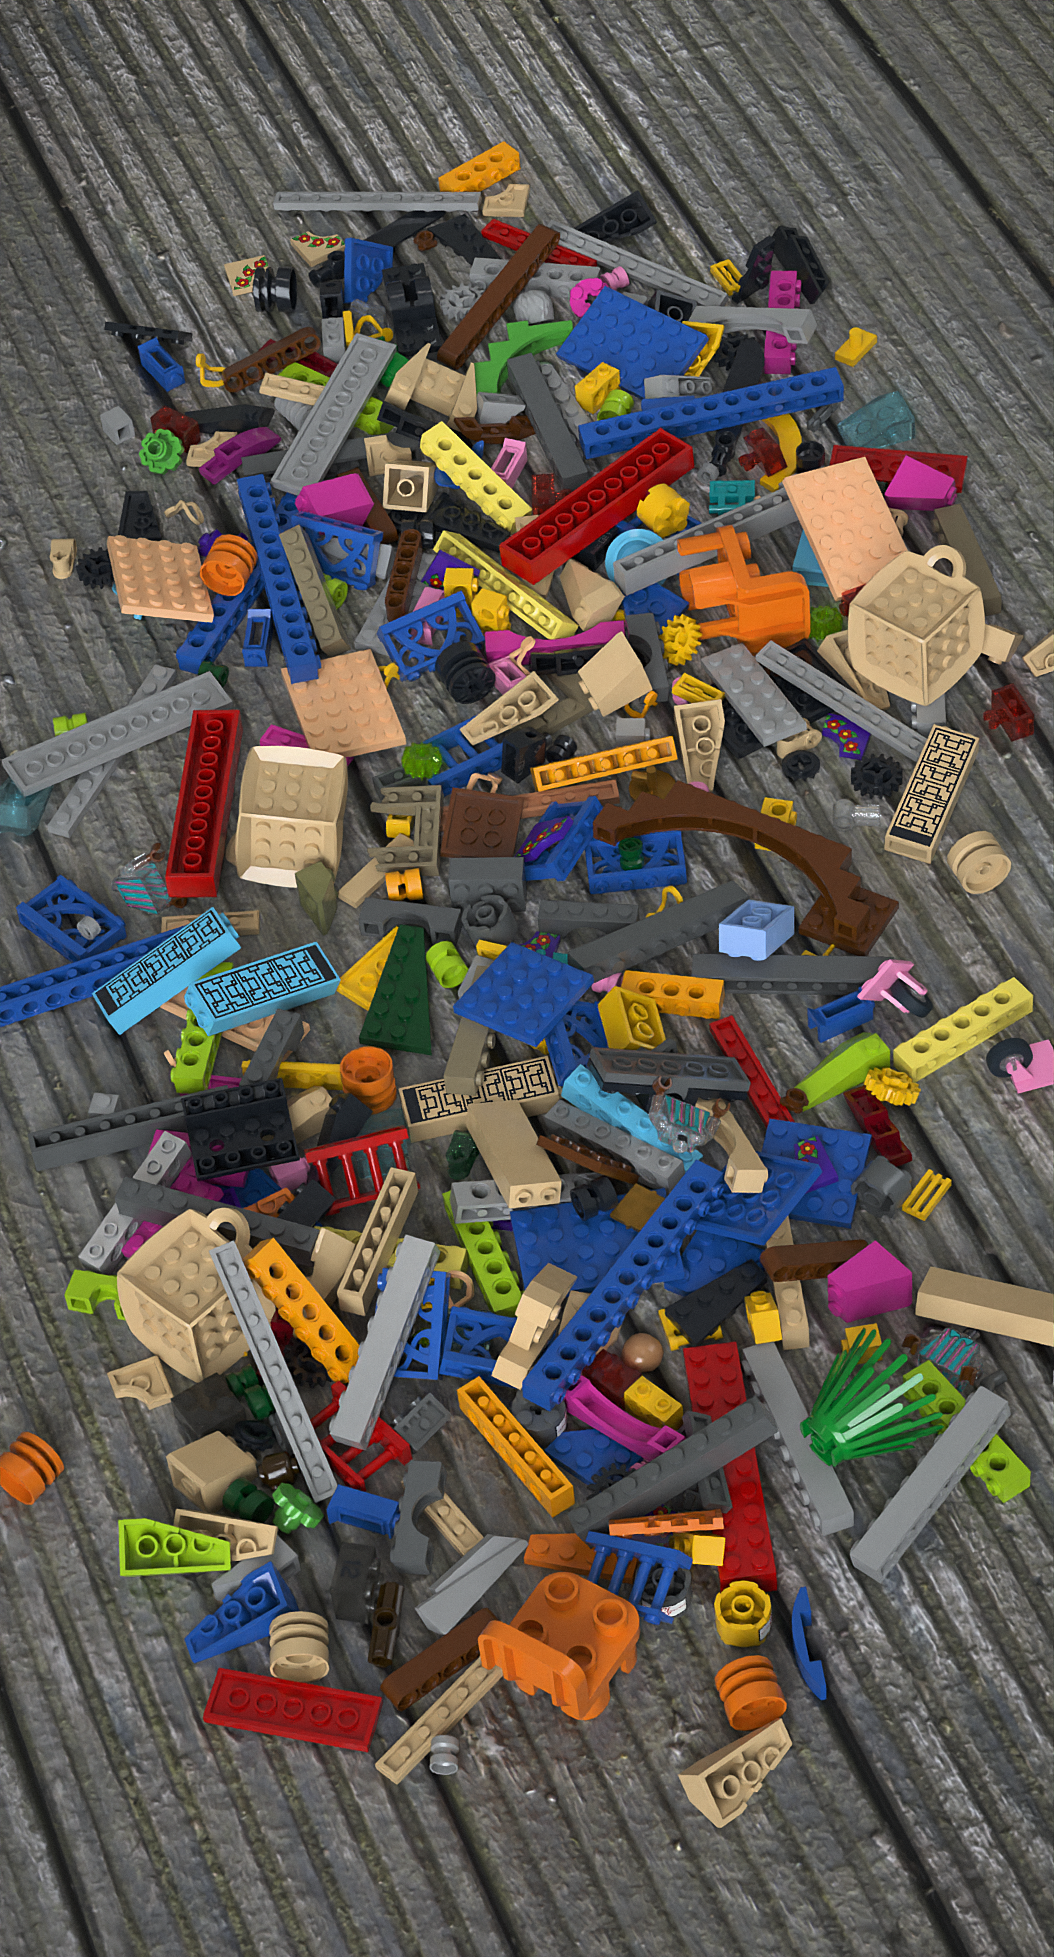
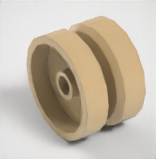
[947,831,1011,894]

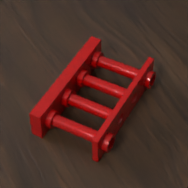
[303,1125,420,1216]
[310,1380,412,1492]

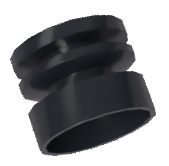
[253,267,297,312]
[435,641,495,704]

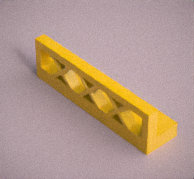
[241,1060,343,1091]

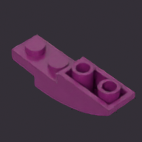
[199,427,282,485]

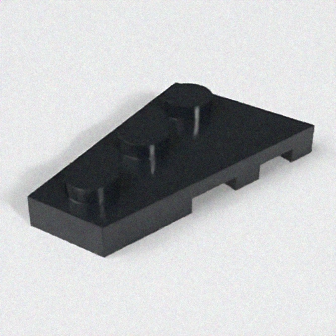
[732,235,775,304]
[118,491,162,541]

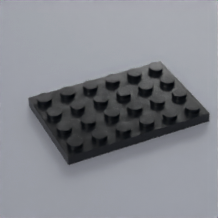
[687,638,857,760]

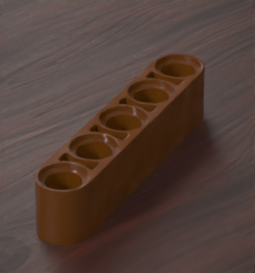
[221,327,321,393]
[336,467,399,545]
[385,529,423,622]
[759,1239,869,1282]
[380,1608,500,1711]

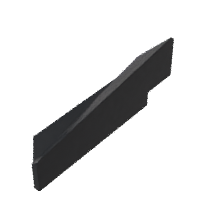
[772,226,830,304]
[377,401,473,449]
[529,644,646,676]

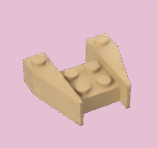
[384,343,477,432]
[491,1263,577,1390]

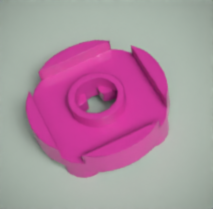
[570,278,608,319]

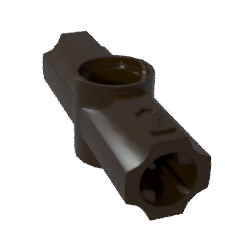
[368,1581,405,1668]

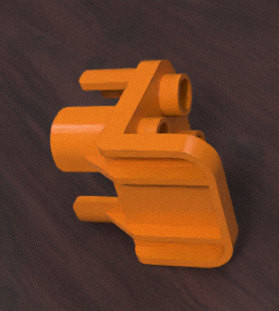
[677,524,810,656]
[478,1572,640,1720]

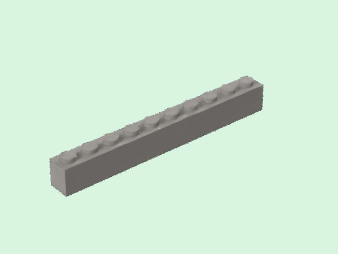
[613,488,799,596]

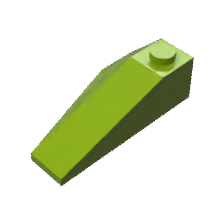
[794,1032,890,1112]
[118,1518,231,1577]

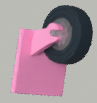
[857,959,933,1018]
[986,1038,1054,1093]

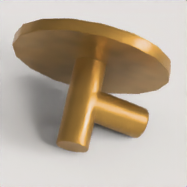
[629,766,675,801]

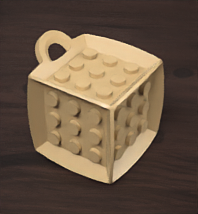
[848,545,985,706]
[225,746,348,888]
[117,1208,276,1385]

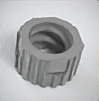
[697,463,719,485]
[77,916,101,940]

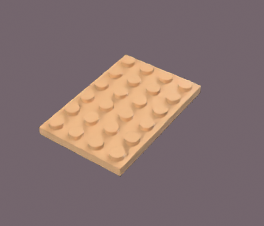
[782,457,908,602]
[107,535,214,623]
[281,649,406,757]

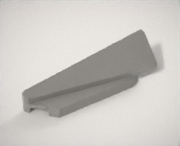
[317,535,395,580]
[415,1534,529,1635]

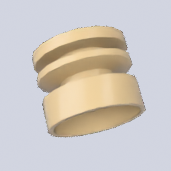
[269,1611,329,1683]

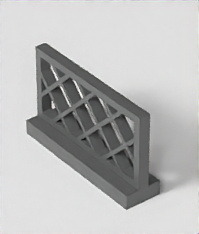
[671,1411,733,1531]

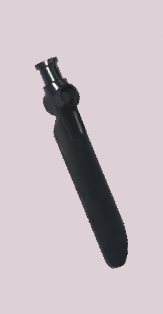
[308,210,446,288]
[709,339,764,477]

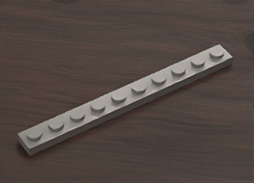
[273,192,482,212]
[547,220,729,307]
[756,640,927,763]
[47,664,177,838]
[209,1240,338,1503]

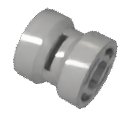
[429,1735,460,1775]

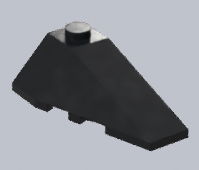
[573,190,657,242]
[648,290,697,323]
[178,404,275,435]
[306,1093,373,1185]

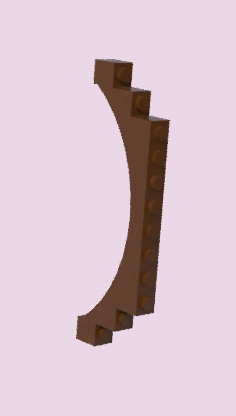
[593,780,870,943]

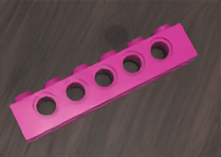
[764,271,801,374]

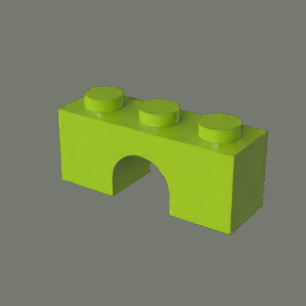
[64,1269,126,1320]

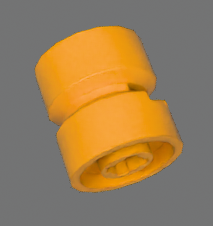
[385,868,423,901]

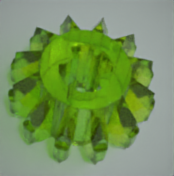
[809,604,843,642]
[401,741,442,780]

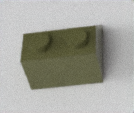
[295,861,338,936]

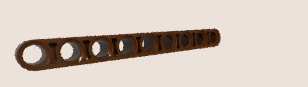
[437,224,560,370]

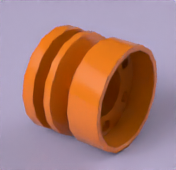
[200,534,258,596]
[340,1047,397,1115]
[0,1432,64,1505]
[715,1655,787,1731]

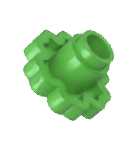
[139,429,184,475]
[272,1483,324,1534]

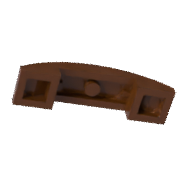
[454,416,535,444]

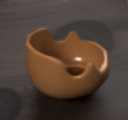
[620,1333,664,1374]

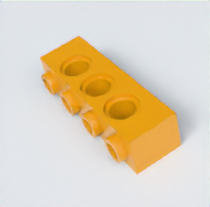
[438,141,521,192]
[621,970,725,1019]

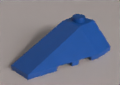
[184,1561,299,1663]

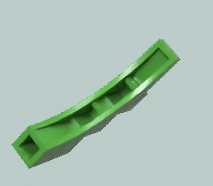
[474,320,573,396]

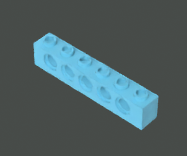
[561,1064,703,1173]

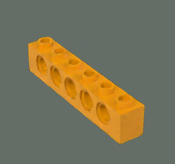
[530,736,678,792]
[242,1238,360,1384]
[457,1376,575,1518]

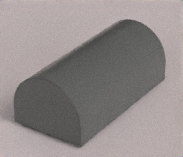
[372,760,426,800]

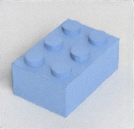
[719,899,794,961]

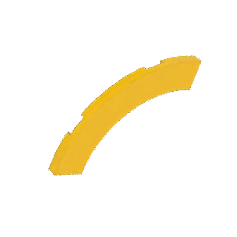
[760,414,802,492]

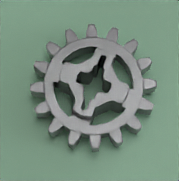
[440,283,484,321]

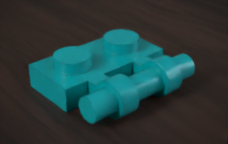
[709,480,755,516]

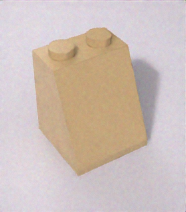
[383,459,439,512]
[578,631,653,717]
[166,1431,258,1514]

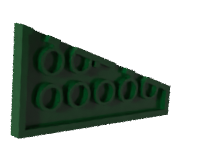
[359,924,432,1056]

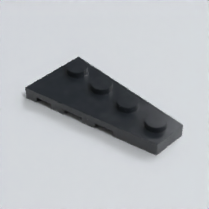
[427,214,501,265]
[104,321,193,345]
[421,492,511,553]
[665,1259,767,1347]

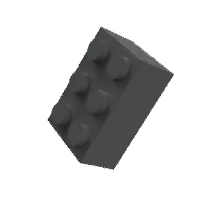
[448,857,527,913]

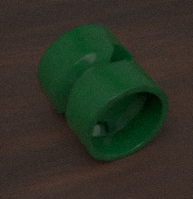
[243,1383,276,1422]
[222,1477,275,1523]

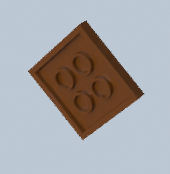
[440,788,524,858]
[799,888,899,956]
[536,1134,640,1185]

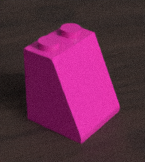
[884,455,957,511]
[295,473,374,536]
[827,1240,912,1323]

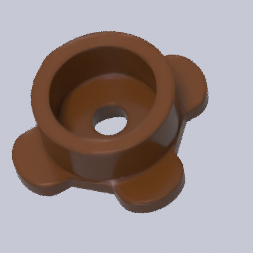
[413,231,438,251]
[780,1088,809,1114]

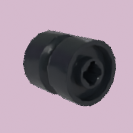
[796,441,825,474]
[401,520,436,549]
[570,1175,618,1221]

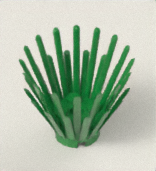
[800,1328,944,1467]

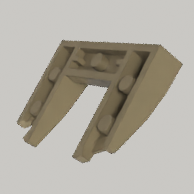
[510,673,594,735]
[367,785,444,876]

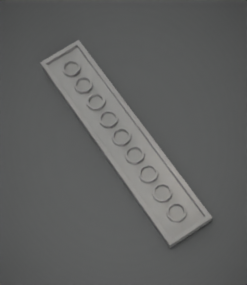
[270,333,397,495]
[2,671,233,797]

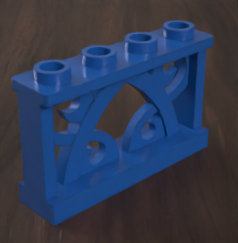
[291,511,383,590]
[376,590,485,682]
[524,796,603,882]
[585,830,687,894]
[16,875,127,963]
[545,1001,609,1087]
[375,1268,451,1380]
[439,1306,557,1389]

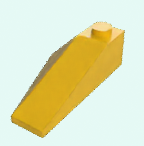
[682,321,725,377]

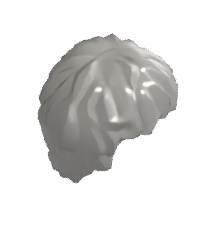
[513,290,554,325]

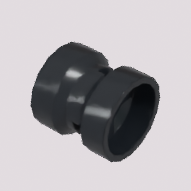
[545,735,577,763]

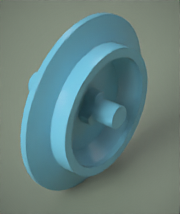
[605,529,667,588]

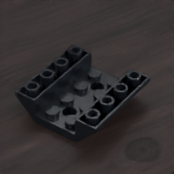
[181,1078,300,1181]

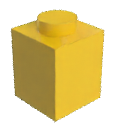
[841,1323,882,1365]

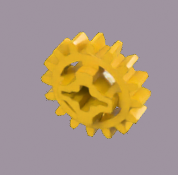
[658,614,702,666]
[864,1068,921,1106]

